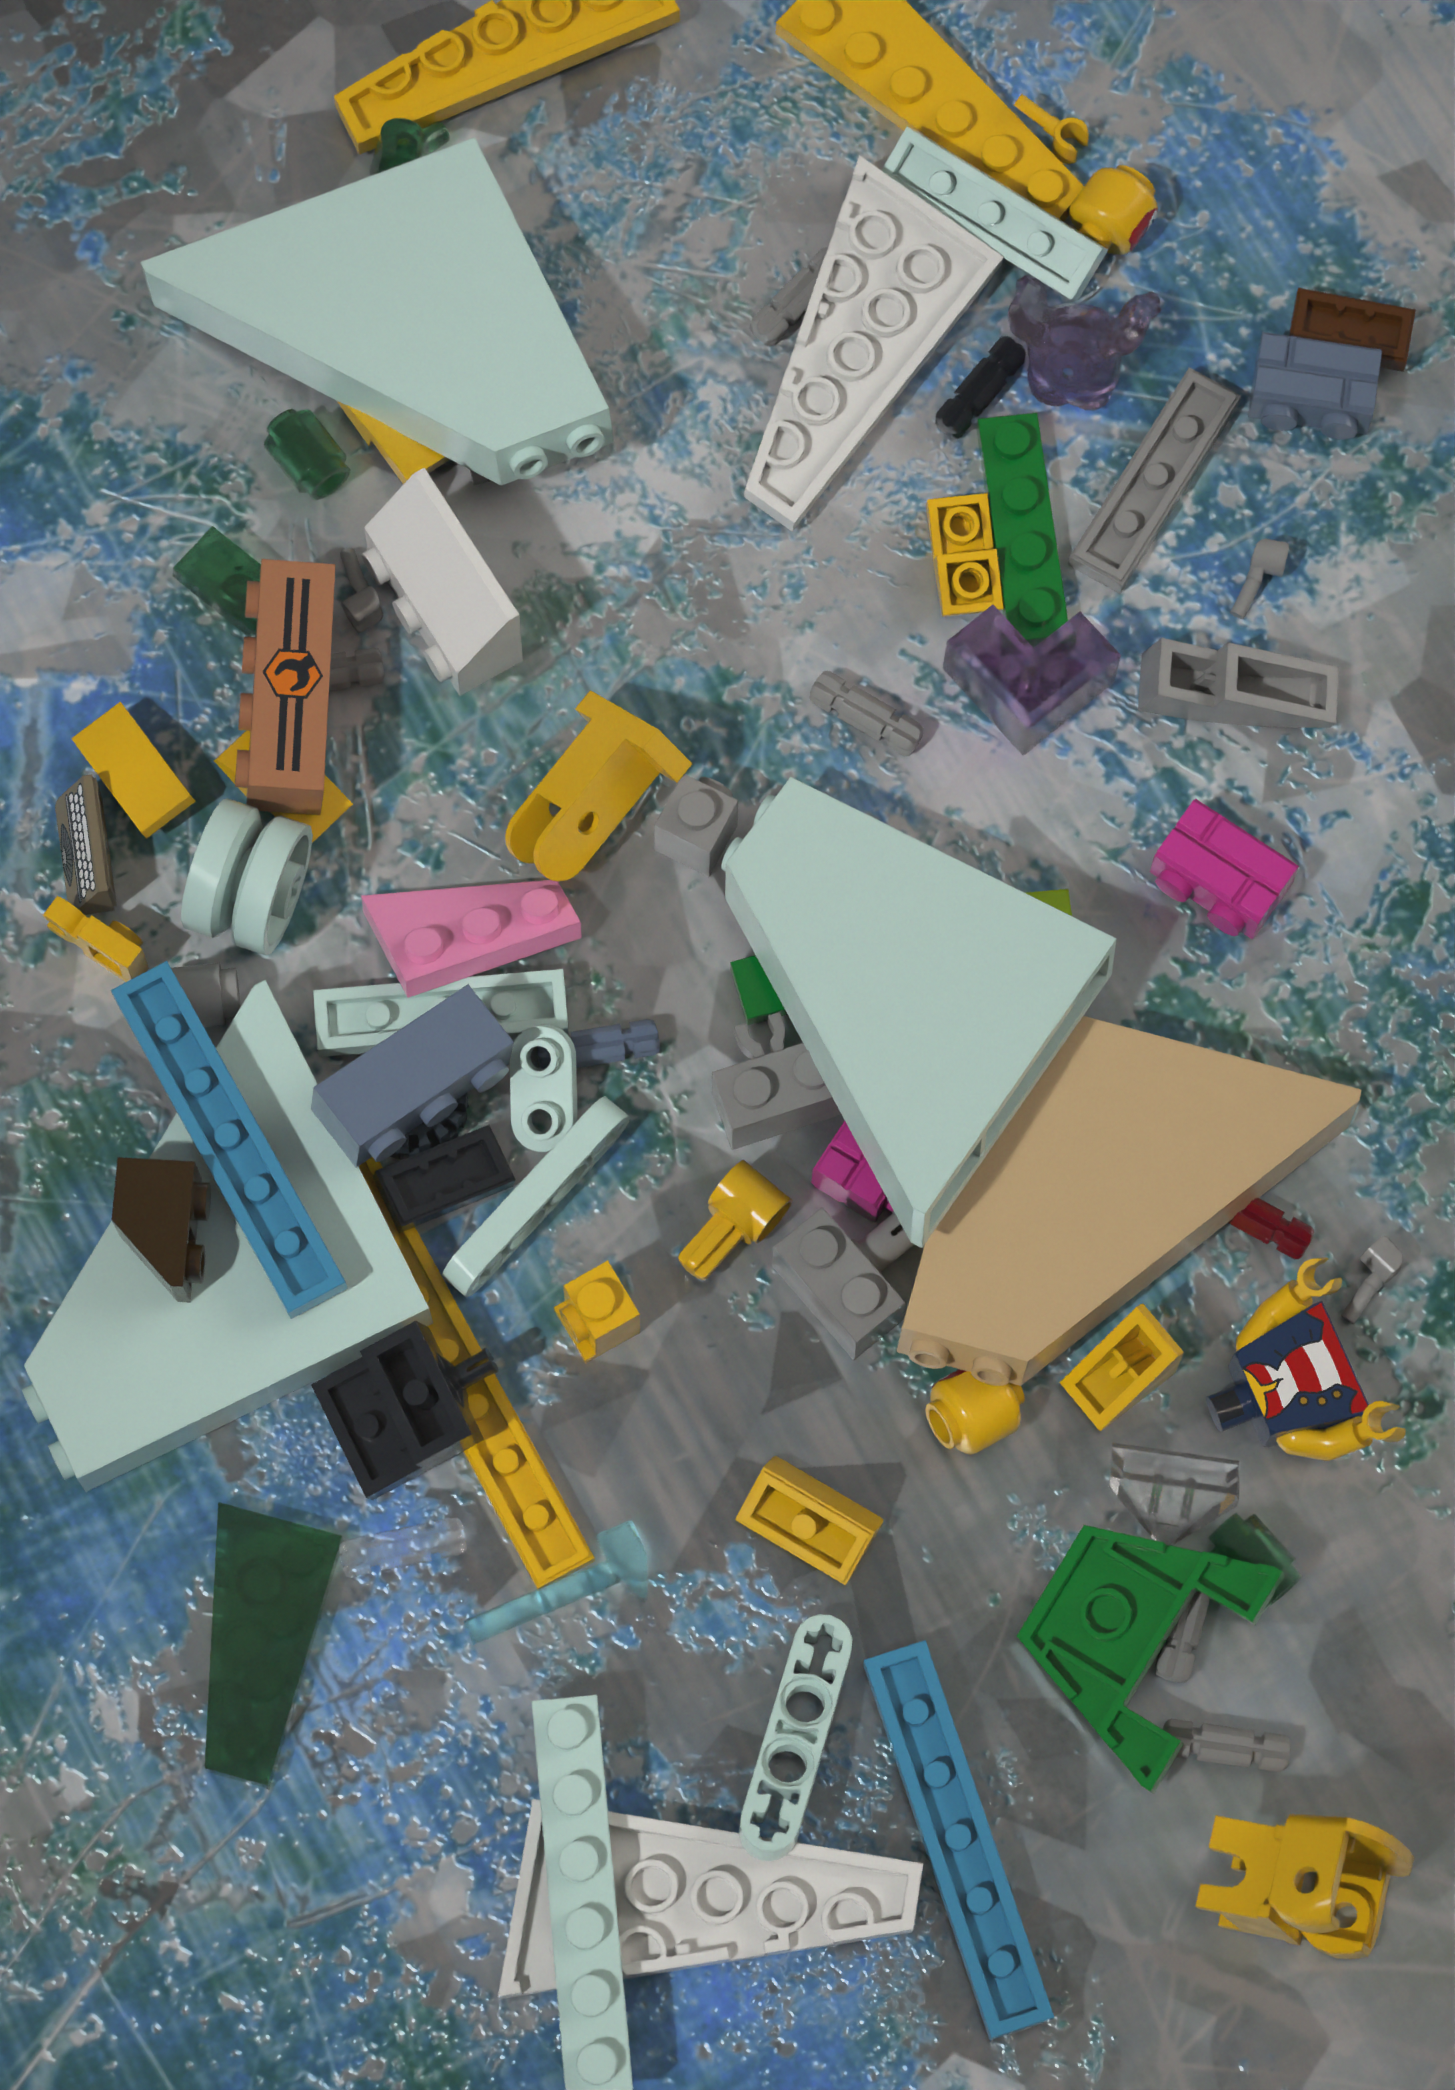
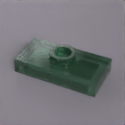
[172,526,261,637]

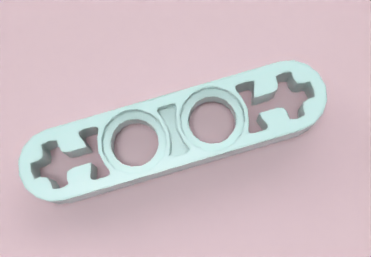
[442,1096,630,1298]
[739,1614,852,1861]

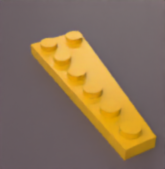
[334,0,680,155]
[775,0,1084,222]

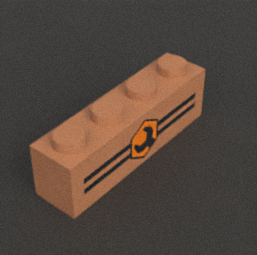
[235,559,336,815]

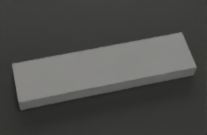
[1068,367,1241,594]

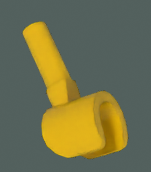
[1014,93,1089,164]

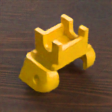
[1195,1814,1414,1959]

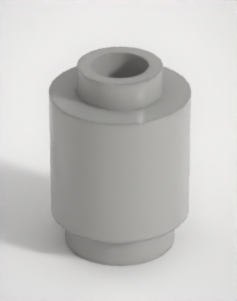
[171,963,241,1027]

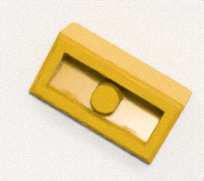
[735,1456,884,1585]

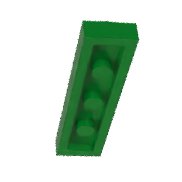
[976,413,1070,650]

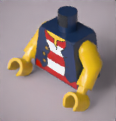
[1206,1257,1406,1461]

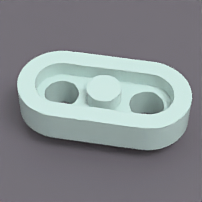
[510,1024,577,1152]

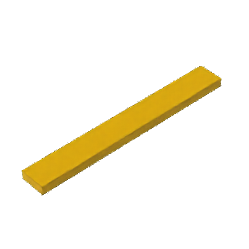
[359,1157,595,1592]

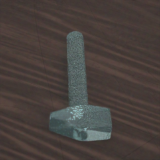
[463,1520,648,1645]

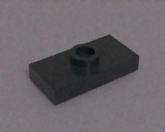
[373,1125,516,1233]

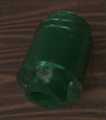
[264,409,351,500]
[1208,1513,1303,1611]

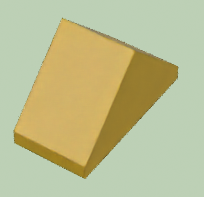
[1059,1303,1184,1431]

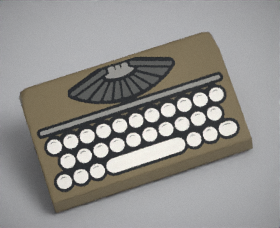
[55,774,117,915]

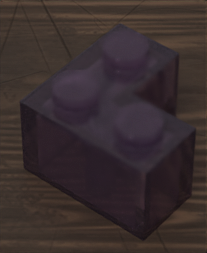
[943,605,1121,756]

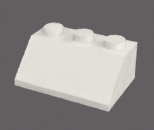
[362,467,523,696]

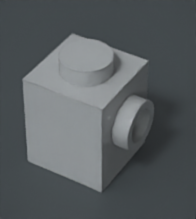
[654,774,738,877]

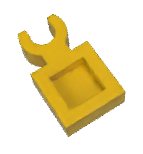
[43,896,149,982]

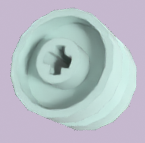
[181,799,313,955]

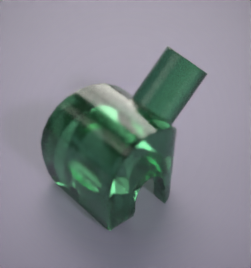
[370,118,450,176]

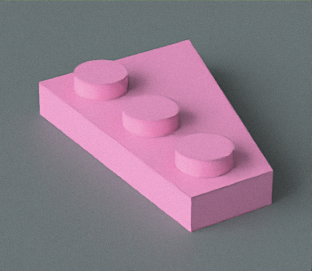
[361,880,582,998]

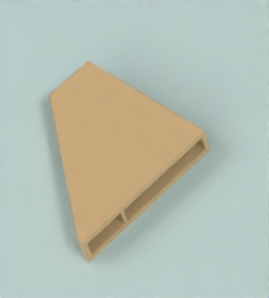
[896,1016,1362,1386]

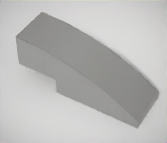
[1138,638,1339,728]

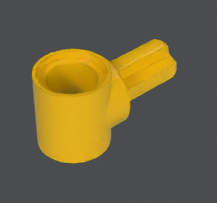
[678,1160,793,1280]

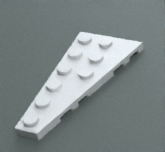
[744,155,1004,531]
[498,1799,923,1999]

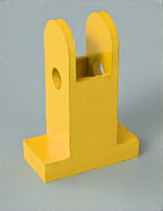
[505,690,693,881]

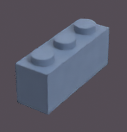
[311,984,514,1167]

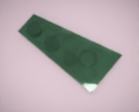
[205,1502,344,1789]

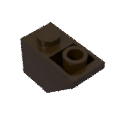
[111,1157,211,1302]

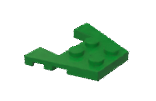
[1017,1525,1285,1794]

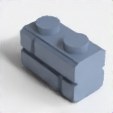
[1248,332,1382,440]

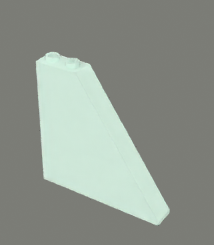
[141,137,614,486]
[721,777,1116,1248]
[22,980,433,1492]

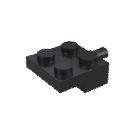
[311,1321,499,1500]

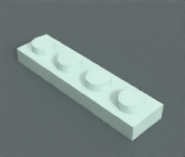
[881,127,1108,302]
[313,969,569,1057]

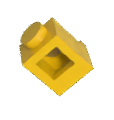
[554,1260,641,1364]

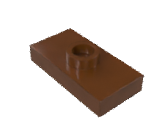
[1288,288,1416,372]

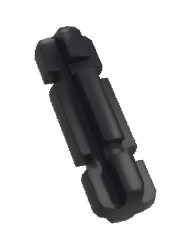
[935,336,1026,439]

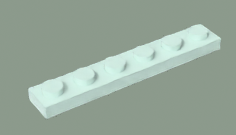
[532,1695,633,2090]

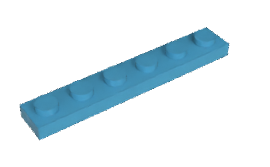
[111,961,348,1319]
[863,1640,1054,2041]

